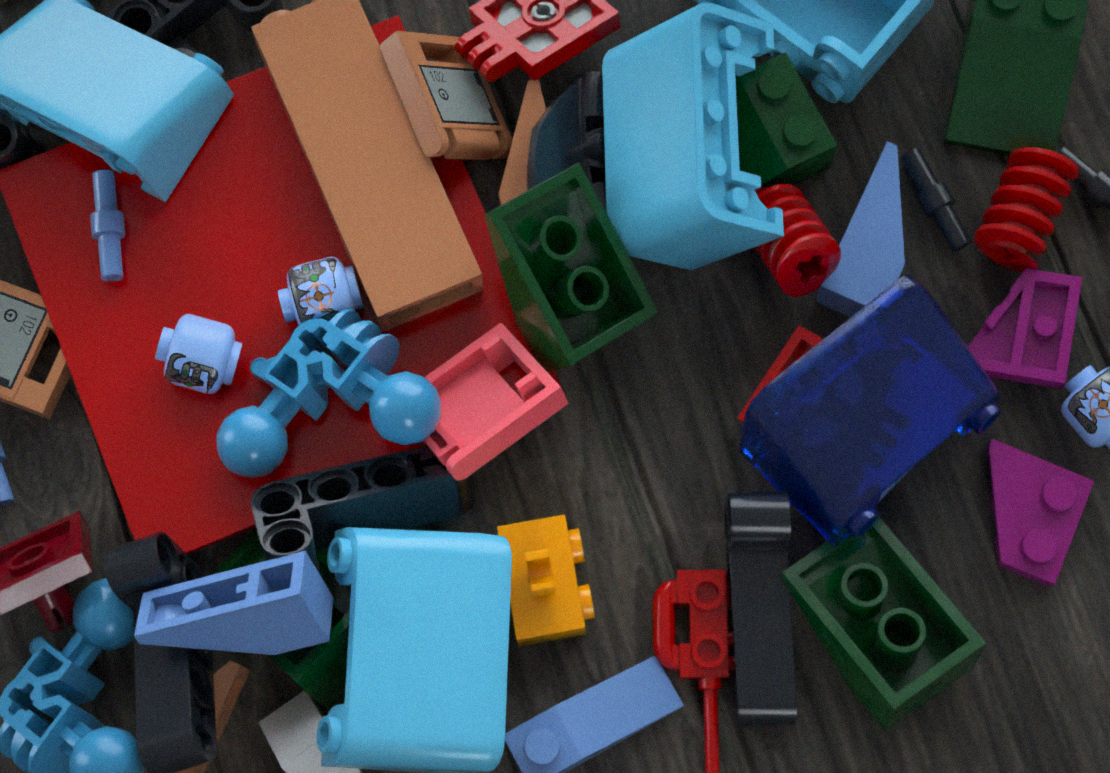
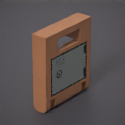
[379,31,513,160]
[0,280,71,420]

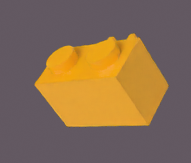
[497,514,595,647]

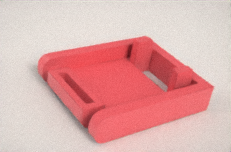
[423,323,569,481]

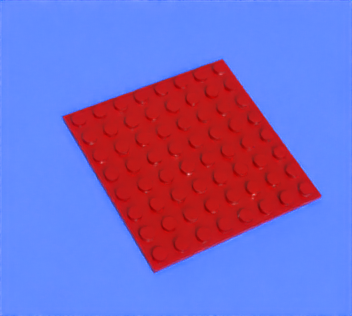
[0,15,566,555]

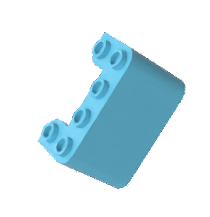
[694,0,935,103]
[602,2,784,270]

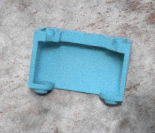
[0,0,235,202]
[317,527,512,773]

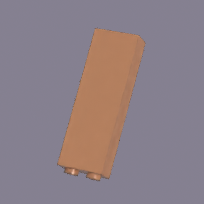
[251,0,483,333]

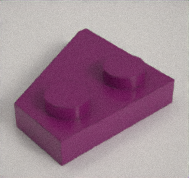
[955,268,1083,389]
[985,439,1094,587]

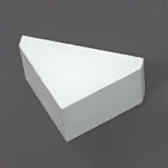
[258,690,363,773]

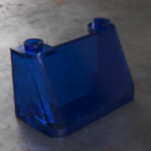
[739,274,1002,547]

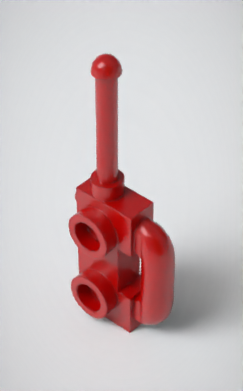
[652,570,734,773]

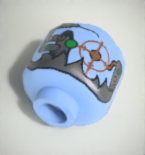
[278,257,364,326]
[155,314,243,394]
[1061,365,1110,449]

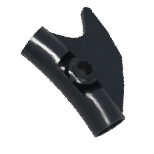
[527,71,606,212]

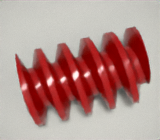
[974,147,1079,272]
[755,184,841,298]

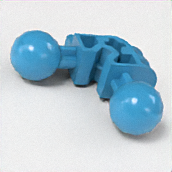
[216,309,441,479]
[0,578,145,773]

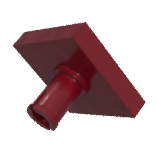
[0,510,92,632]

